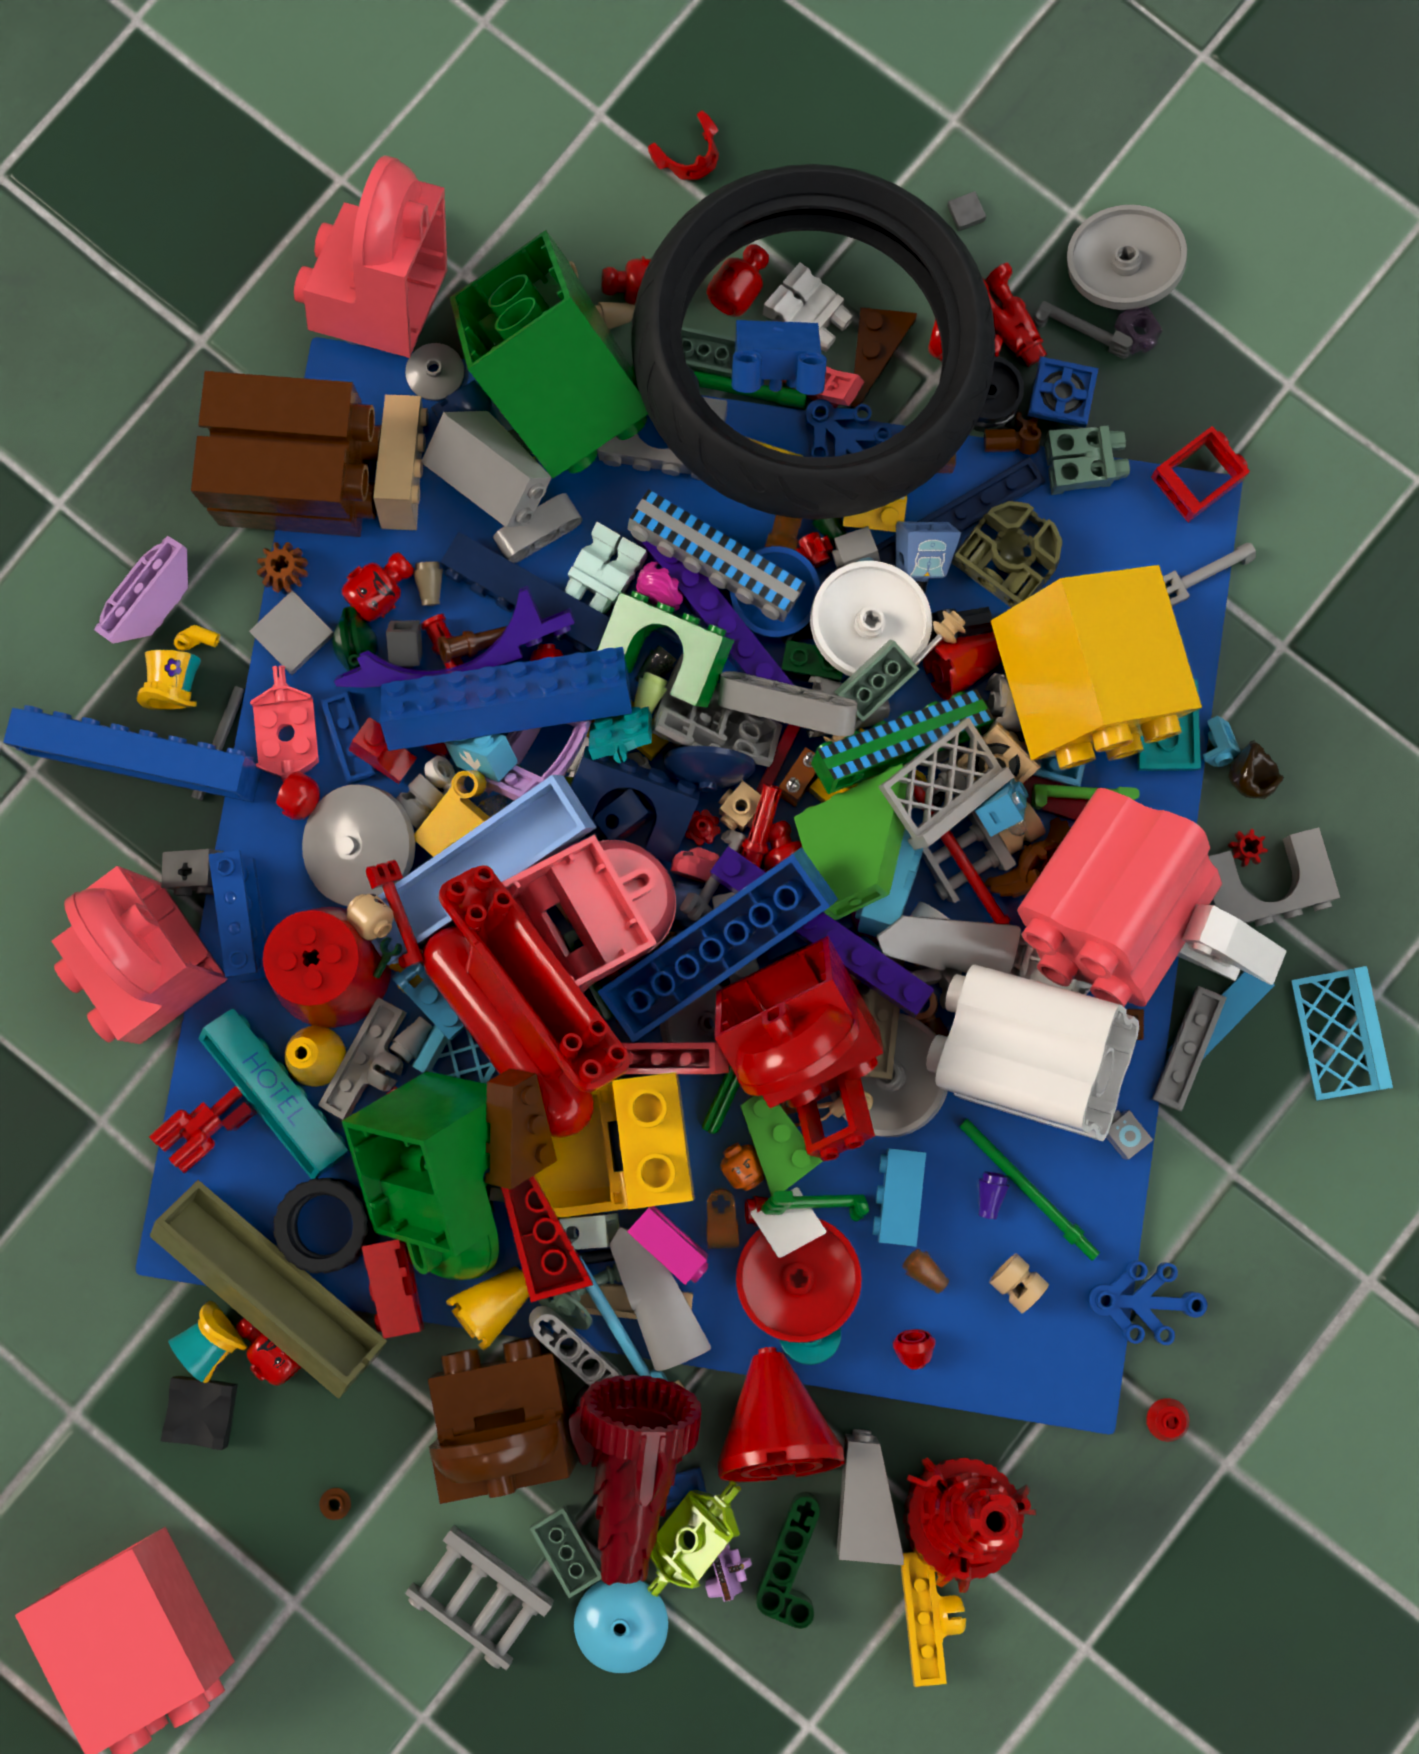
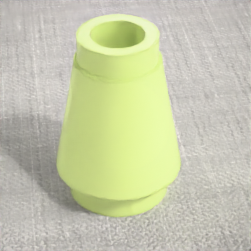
[633,672,668,714]

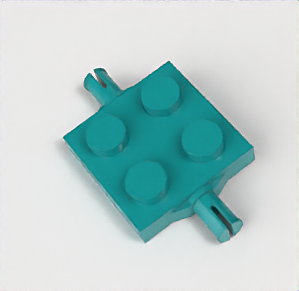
[588,706,652,763]

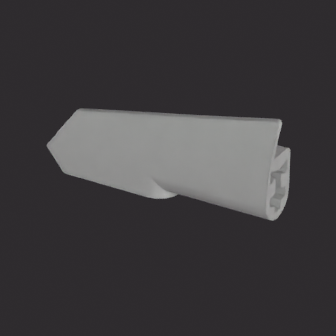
[876,915,1021,974]
[609,1227,711,1371]

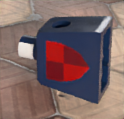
[586,788,657,841]

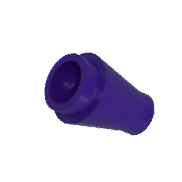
[979,1171,1010,1219]

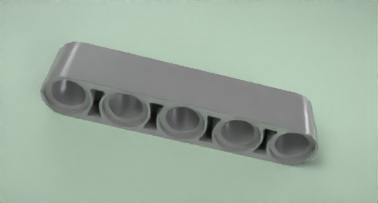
[718,671,858,736]

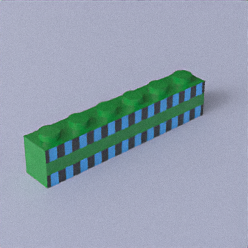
[811,689,994,794]

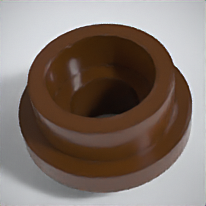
[319,1487,351,1520]

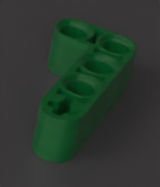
[756,1492,820,1629]

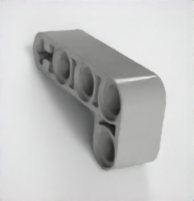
[529,1305,622,1411]

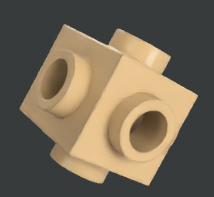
[719,781,761,832]

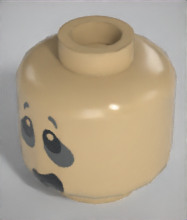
[347,894,394,940]

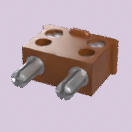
[779,747,817,807]

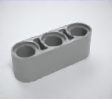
[493,493,582,563]

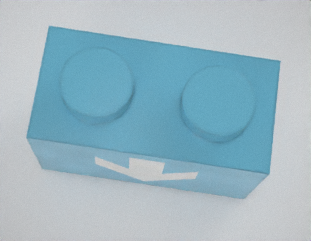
[444,734,518,782]

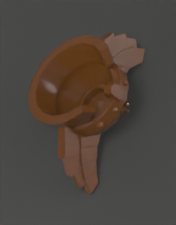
[984,816,1071,898]

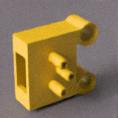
[414,770,490,857]

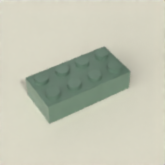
[681,327,735,378]
[834,639,919,722]
[529,1505,601,1598]

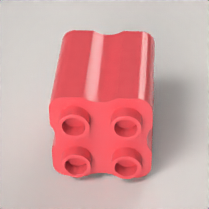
[1017,788,1222,1007]

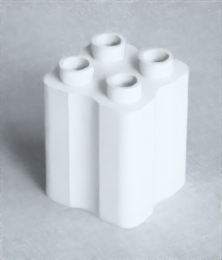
[926,964,1139,1141]

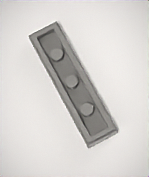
[1151,986,1227,1111]

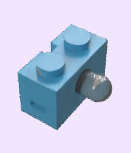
[975,778,1028,837]

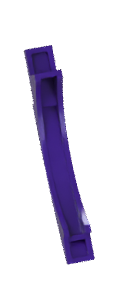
[334,585,575,688]

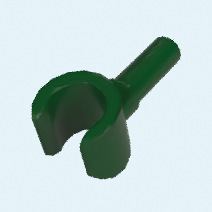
[373,937,402,978]

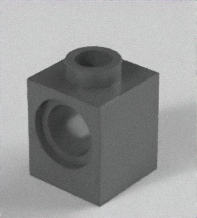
[386,620,423,668]

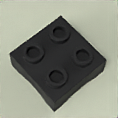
[161,1375,238,1450]

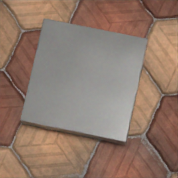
[249,590,334,675]

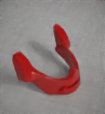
[648,110,719,180]

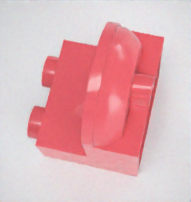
[294,155,448,358]
[502,834,676,993]
[51,866,228,1044]

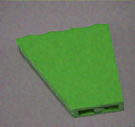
[794,764,915,920]

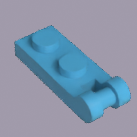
[391,963,465,1041]

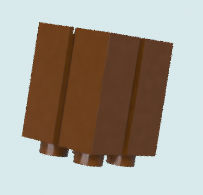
[191,371,382,537]

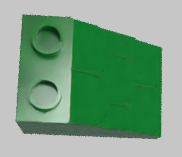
[450,230,648,479]

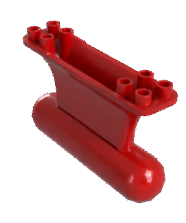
[422,865,631,1138]

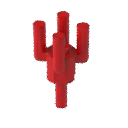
[149,1086,243,1174]

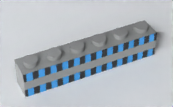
[627,489,806,622]

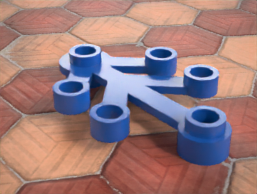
[805,399,892,457]
[1089,1261,1207,1345]

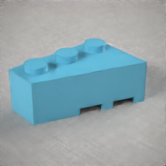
[855,829,923,938]

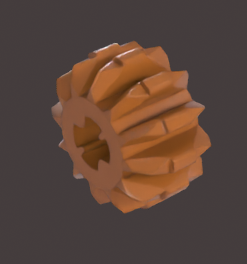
[257,542,308,593]

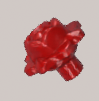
[685,809,721,846]

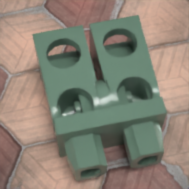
[1044,425,1130,495]

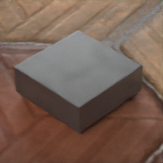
[947,191,986,231]

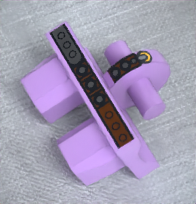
[705,1543,752,1602]

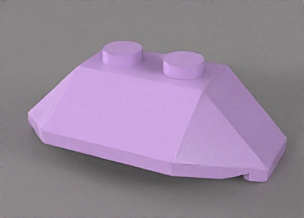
[94,536,188,644]

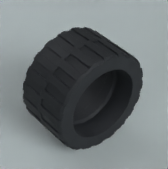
[273,1178,374,1274]

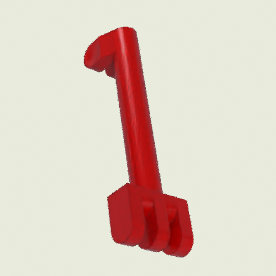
[366,860,424,968]

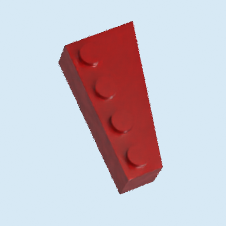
[501,1175,593,1302]

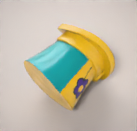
[137,650,201,710]
[168,1301,248,1383]

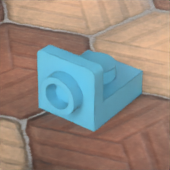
[1202,716,1241,767]

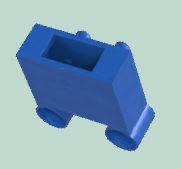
[731,320,827,395]

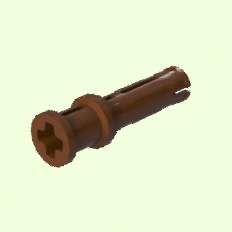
[438,626,507,663]

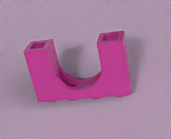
[627,1206,709,1285]

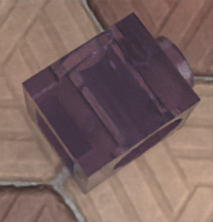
[1114,306,1163,355]

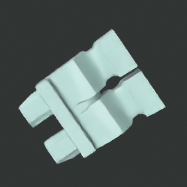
[565,522,648,615]

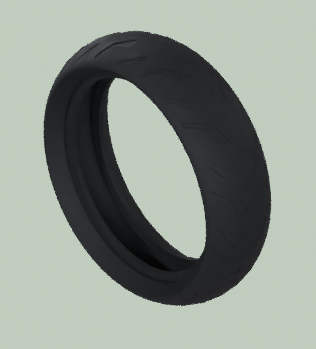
[631,164,995,519]

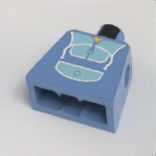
[896,521,961,593]

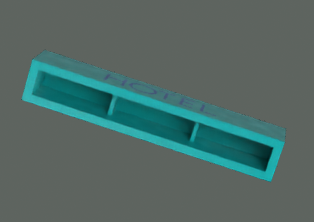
[198,1008,348,1179]

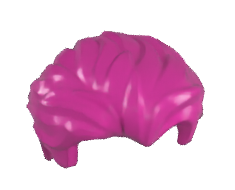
[636,561,683,611]

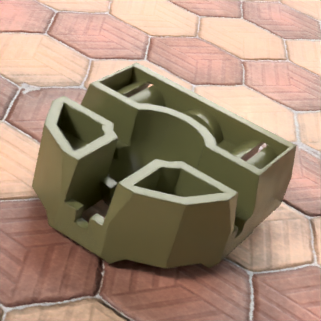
[951,501,1062,608]

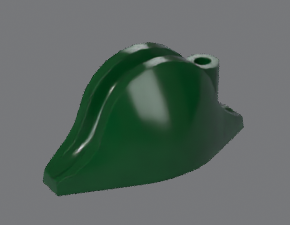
[332,606,377,671]

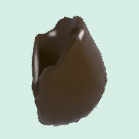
[1228,740,1284,799]

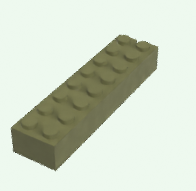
[149,1180,387,1399]

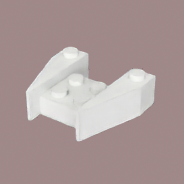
[1177,904,1286,985]

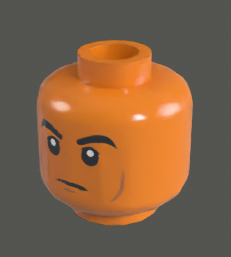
[720,1143,764,1191]

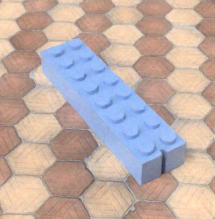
[371,775,596,965]

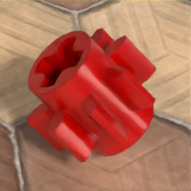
[796,532,833,569]
[1228,829,1268,867]

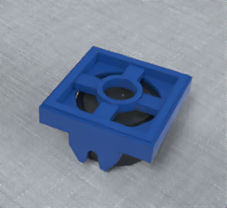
[1027,356,1099,428]

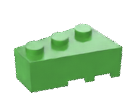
[740,1095,823,1196]

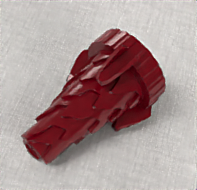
[569,1375,702,1586]

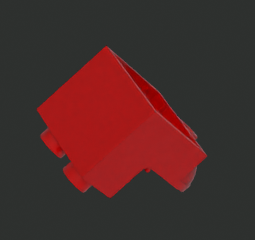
[715,936,883,1108]

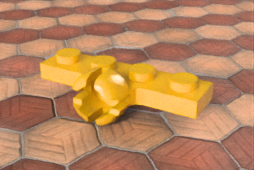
[901,1552,966,1687]

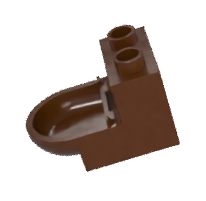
[428,1336,578,1504]

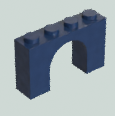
[570,746,700,863]

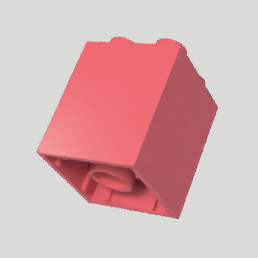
[15,1527,235,1754]

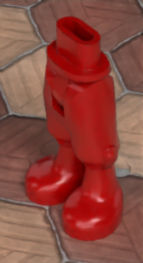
[982,262,1048,367]

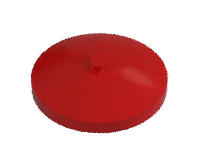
[736,1218,862,1343]

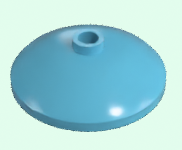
[574,1580,668,1673]

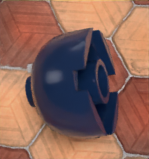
[431,380,492,421]

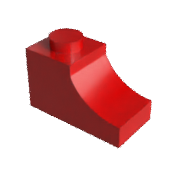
[349,717,417,784]

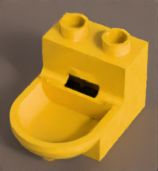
[535,1072,695,1217]

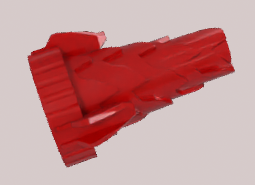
[903,1457,1036,1593]

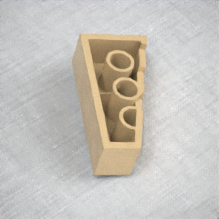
[373,394,428,530]

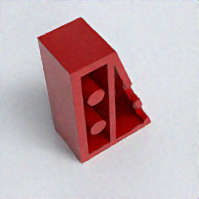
[362,1239,425,1339]

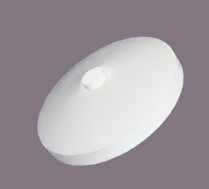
[810,561,932,676]

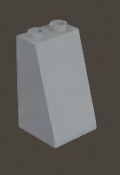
[421,411,552,527]
[836,1429,904,1565]

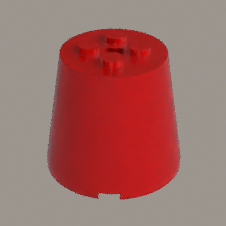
[263,907,392,1028]

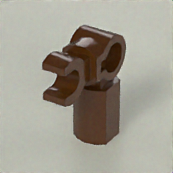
[984,412,1041,455]

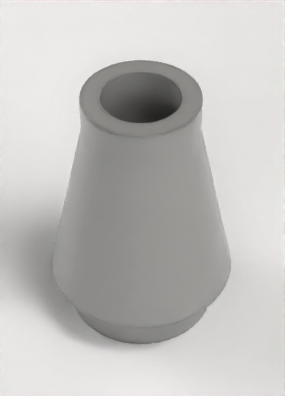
[389,1017,433,1064]

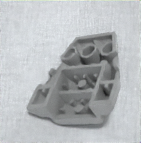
[652,654,782,767]

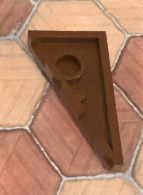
[850,307,917,409]

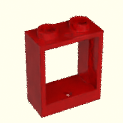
[1151,426,1250,523]
[797,1074,875,1161]

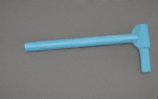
[579,1255,668,1381]

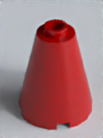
[923,632,1002,700]

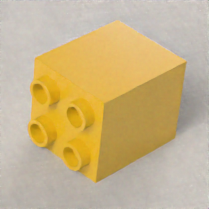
[991,565,1202,770]

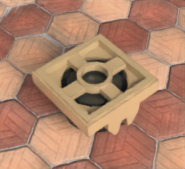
[956,722,1041,784]

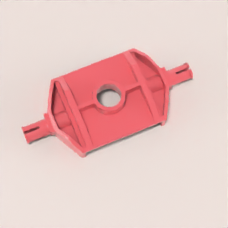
[250,666,319,782]

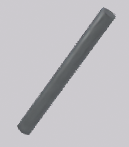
[191,686,245,801]

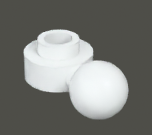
[425,756,455,795]

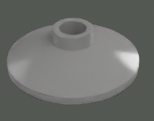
[405,343,464,401]

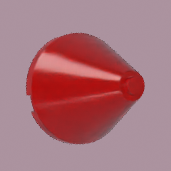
[717,1347,845,1482]

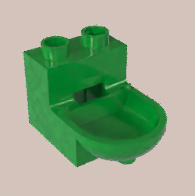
[342,1071,499,1280]

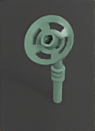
[538,1264,621,1330]

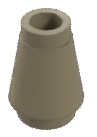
[413,562,443,606]

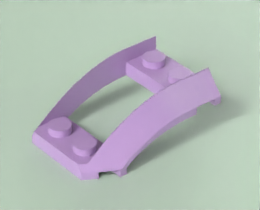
[485,720,592,801]

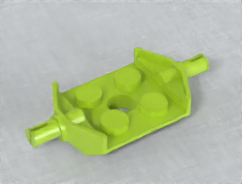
[647,1481,741,1597]

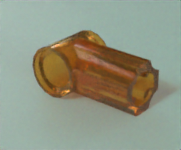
[765,515,802,551]

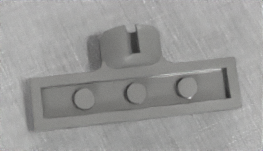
[318,997,407,1120]

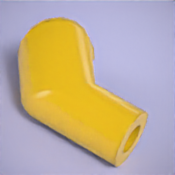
[174,625,220,651]

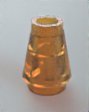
[902,1249,949,1294]

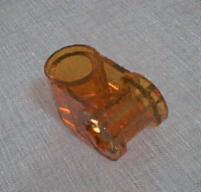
[707,1188,739,1249]

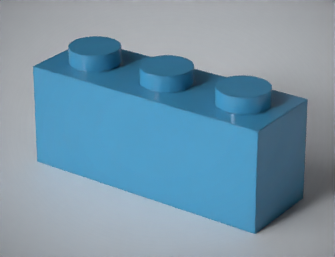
[872,1148,926,1247]

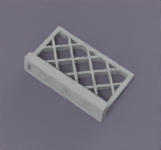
[878,717,1014,850]

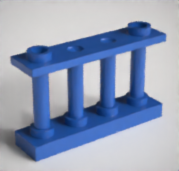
[208,849,267,983]

